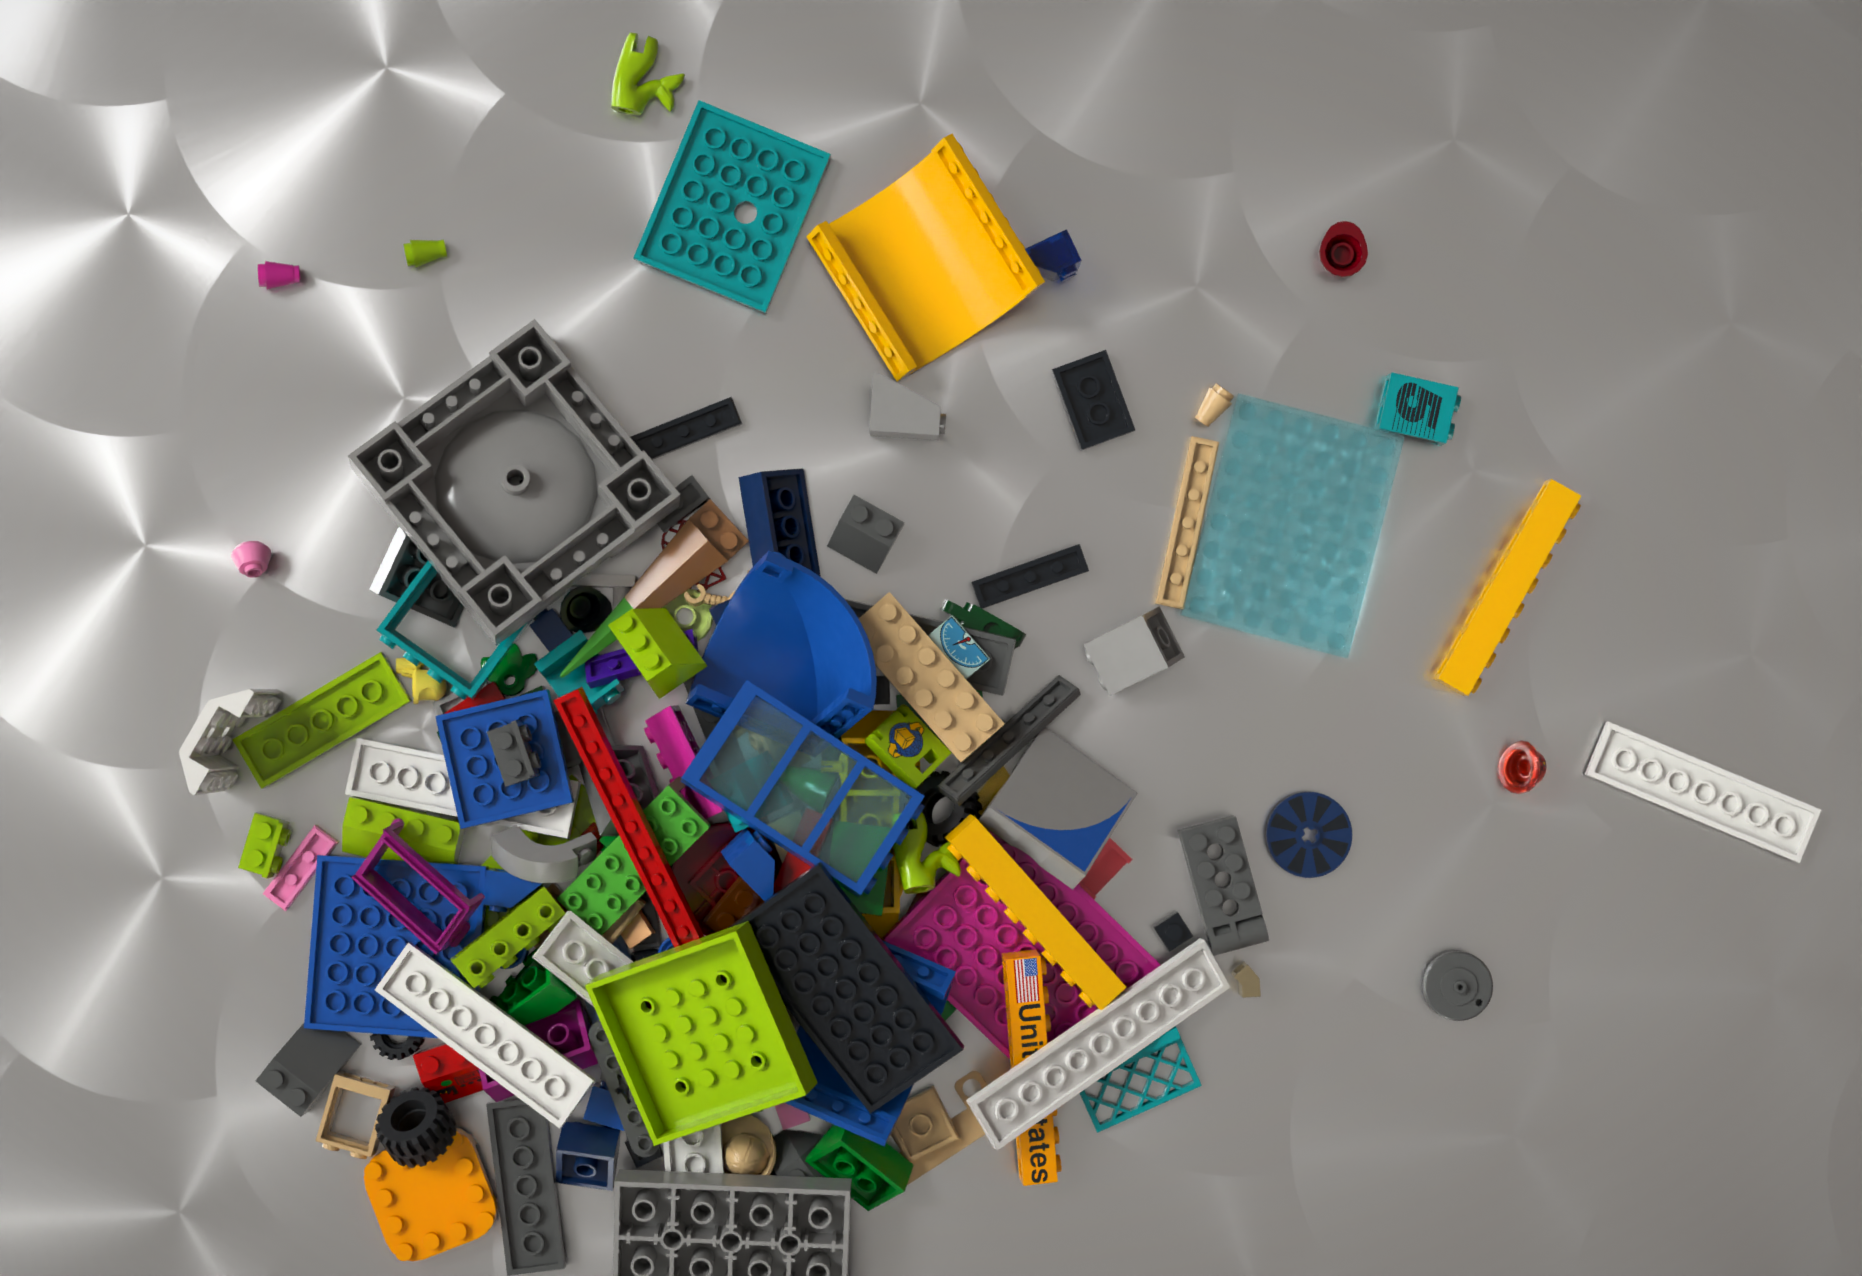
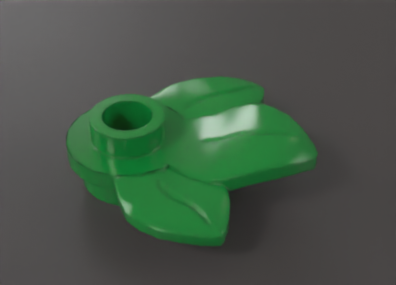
[480,644,538,696]

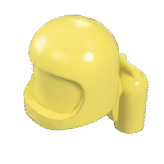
[396,658,447,705]

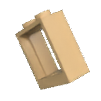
[316,1070,396,1159]

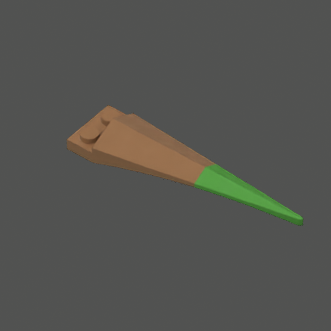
[560,499,749,677]

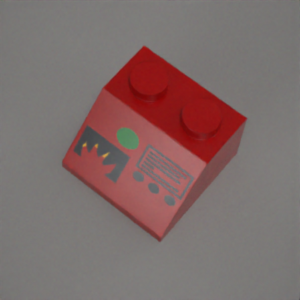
[413,1042,483,1103]

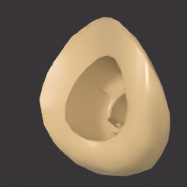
[721,1115,776,1175]

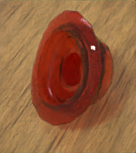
[1498,740,1547,794]

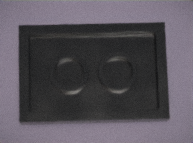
[1052,350,1135,451]

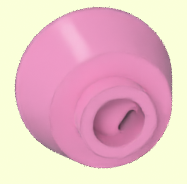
[231,541,272,578]

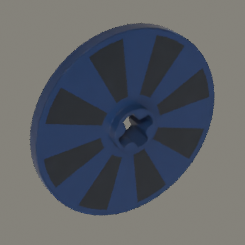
[1266,792,1352,878]

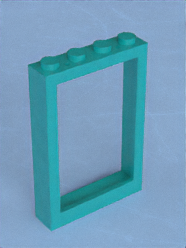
[377,561,533,700]

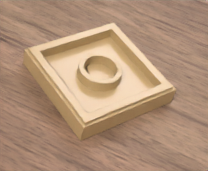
[892,1086,960,1163]

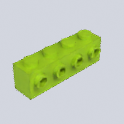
[450,886,566,988]

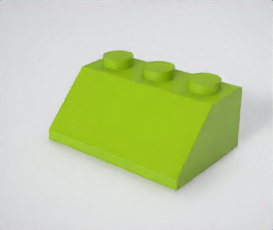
[608,608,707,699]

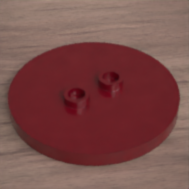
[671,822,782,936]

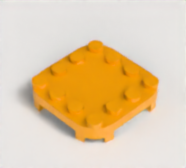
[364,1127,499,1261]

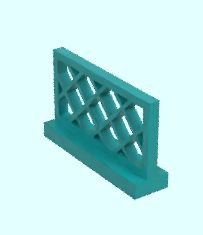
[1080,1026,1202,1133]

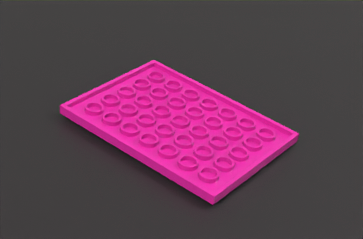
[883,830,1161,1059]

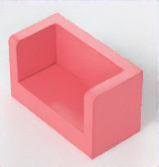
[1078,838,1133,899]

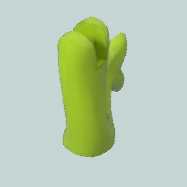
[611,32,685,115]
[892,812,961,894]

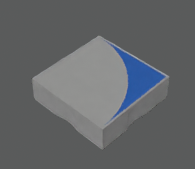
[979,727,1138,890]

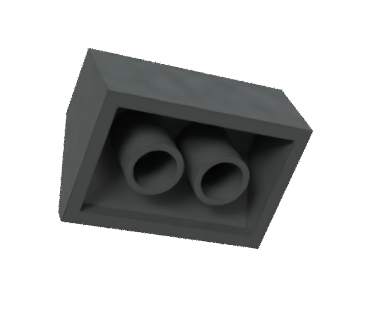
[579,745,659,836]

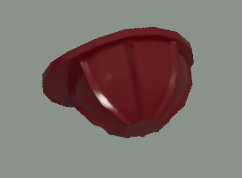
[1319,221,1368,277]

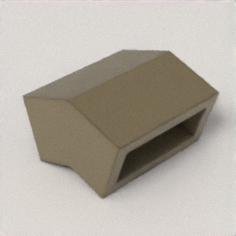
[1230,961,1261,998]

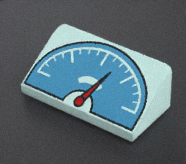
[928,615,991,679]

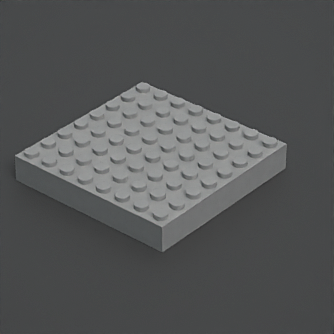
[613,1169,852,1276]

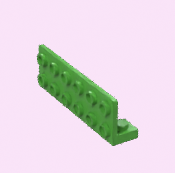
[557,776,710,936]

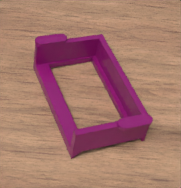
[351,818,485,954]

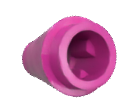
[258,261,300,290]

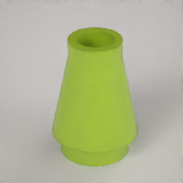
[403,239,447,268]

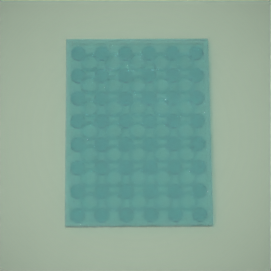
[1181,393,1405,658]

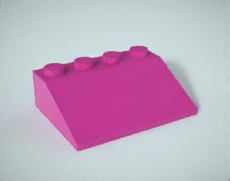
[644,705,724,819]

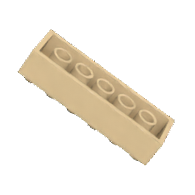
[859,592,1005,763]

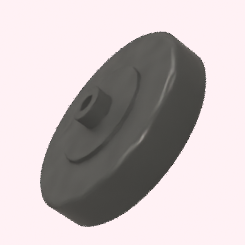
[1422,951,1493,1021]

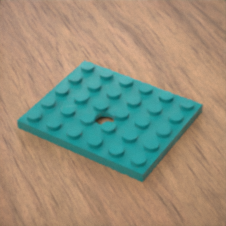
[633,100,831,314]

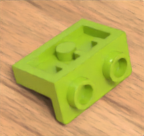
[238,812,291,879]

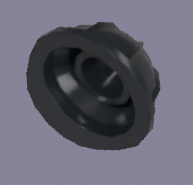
[560,586,612,633]

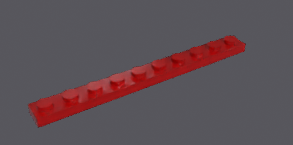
[553,687,704,947]

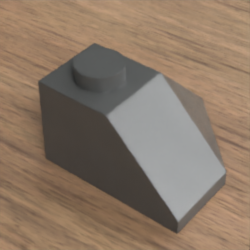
[773,1129,824,1177]

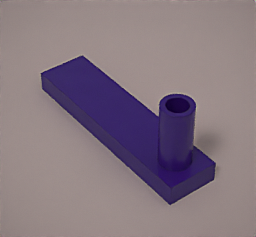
[585,629,699,689]

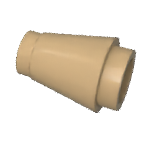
[1195,383,1234,427]

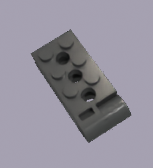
[1177,815,1269,956]

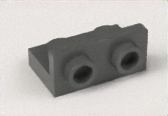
[487,720,542,787]

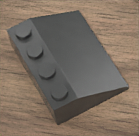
[370,527,464,628]

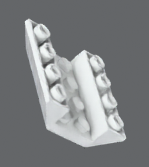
[179,689,282,795]

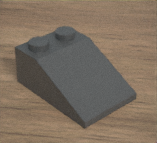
[256,1023,361,1117]

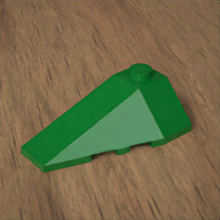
[489,945,576,1026]

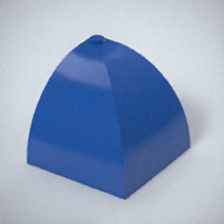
[685,551,877,758]

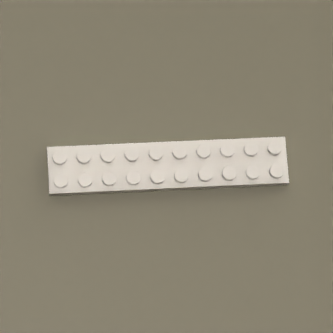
[966,938,1230,1151]

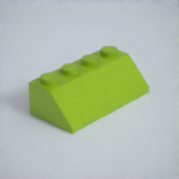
[342,796,466,864]

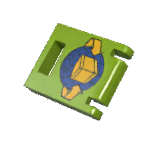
[865,704,951,789]

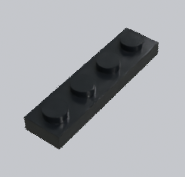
[971,544,1089,609]

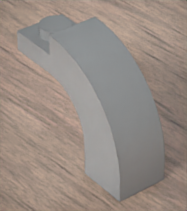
[491,825,597,883]

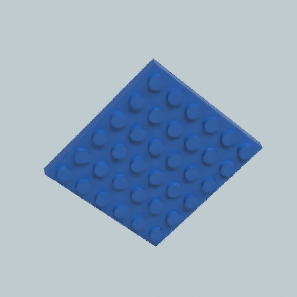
[304,855,489,1038]

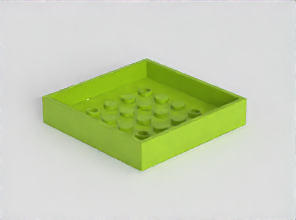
[585,921,818,1146]

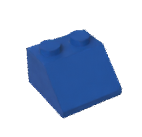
[721,828,775,901]

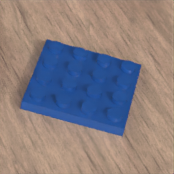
[435,689,574,829]

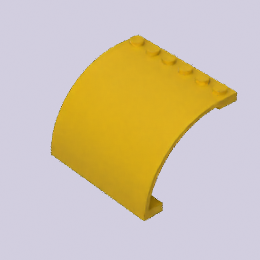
[806,133,1045,382]

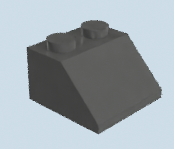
[827,495,904,574]

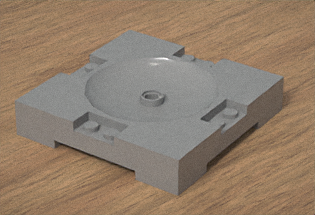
[348,319,680,646]

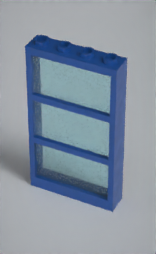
[681,680,925,898]

